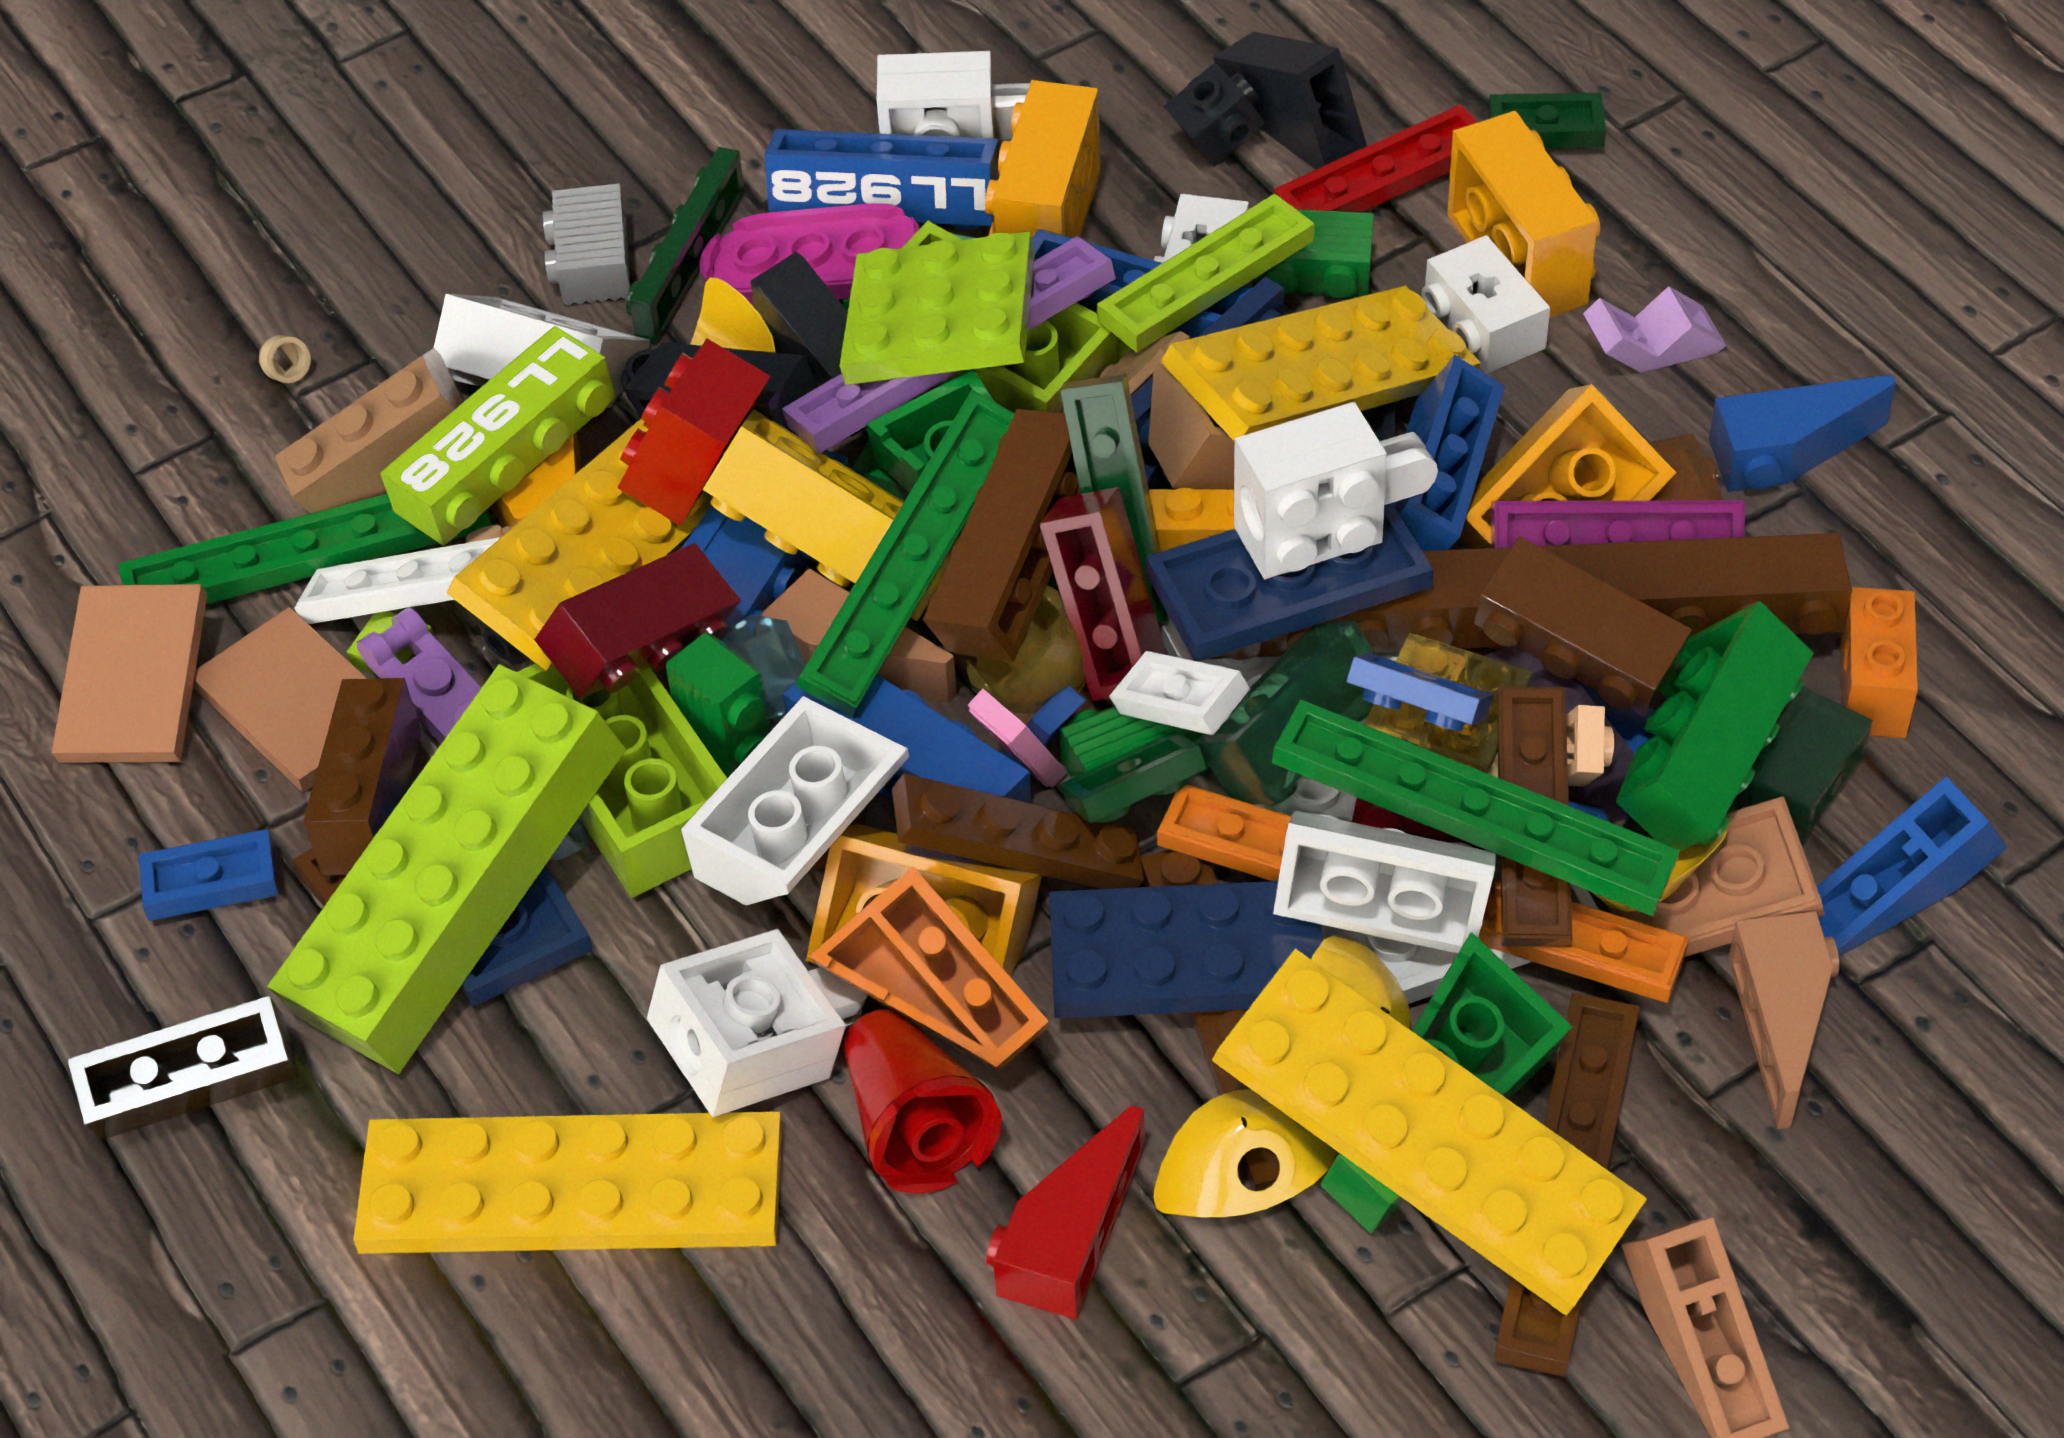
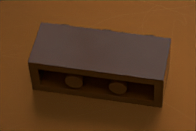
[1474,536,1692,717]
[303,678,421,875]

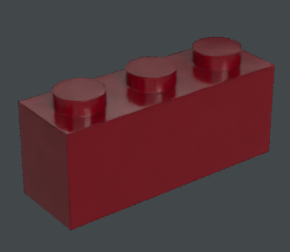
[1039,487,1167,701]
[534,543,741,699]

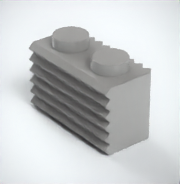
[543,183,631,306]

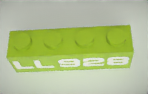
[380,325,616,546]

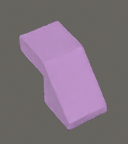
[1583,286,1727,373]

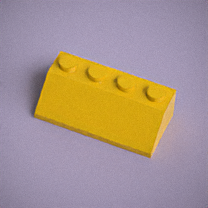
[703,409,958,621]

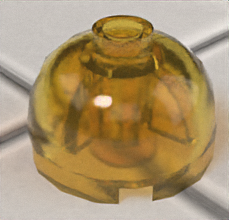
[967,586,1086,714]

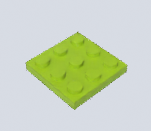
[840,231,1035,385]

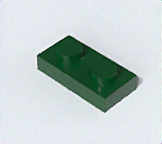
[1488,93,1606,149]
[1060,730,1207,823]

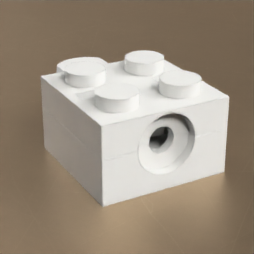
[877,51,1030,140]
[1234,402,1438,579]
[647,929,867,1117]

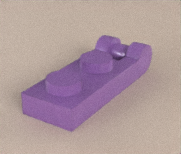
[357,607,482,743]

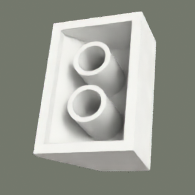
[434,294,651,408]
[681,696,909,905]
[1273,811,1496,953]

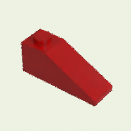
[986,1105,1145,1320]

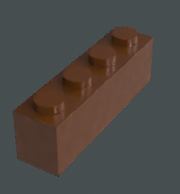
[923,409,1081,662]

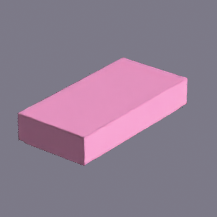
[968,689,1067,788]

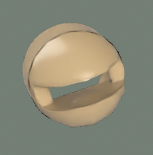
[258,335,311,383]

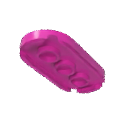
[700,203,919,306]

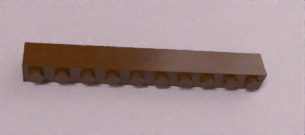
[1210,533,1852,660]

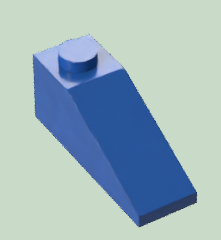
[1709,374,1896,492]
[1816,776,2008,957]

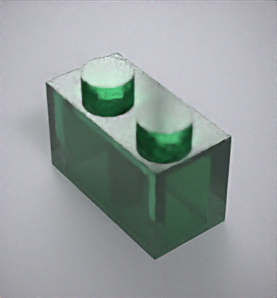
[1733,687,1873,846]

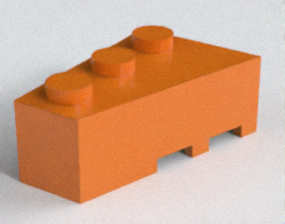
[809,866,1049,1072]

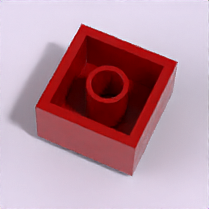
[617,338,771,526]

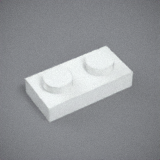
[1109,651,1250,735]

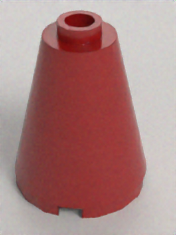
[843,1009,1002,1194]

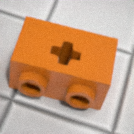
[1839,587,1918,738]

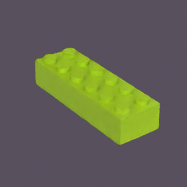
[267,664,626,1074]

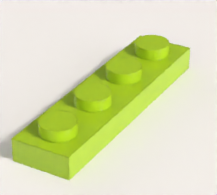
[1097,193,1315,353]

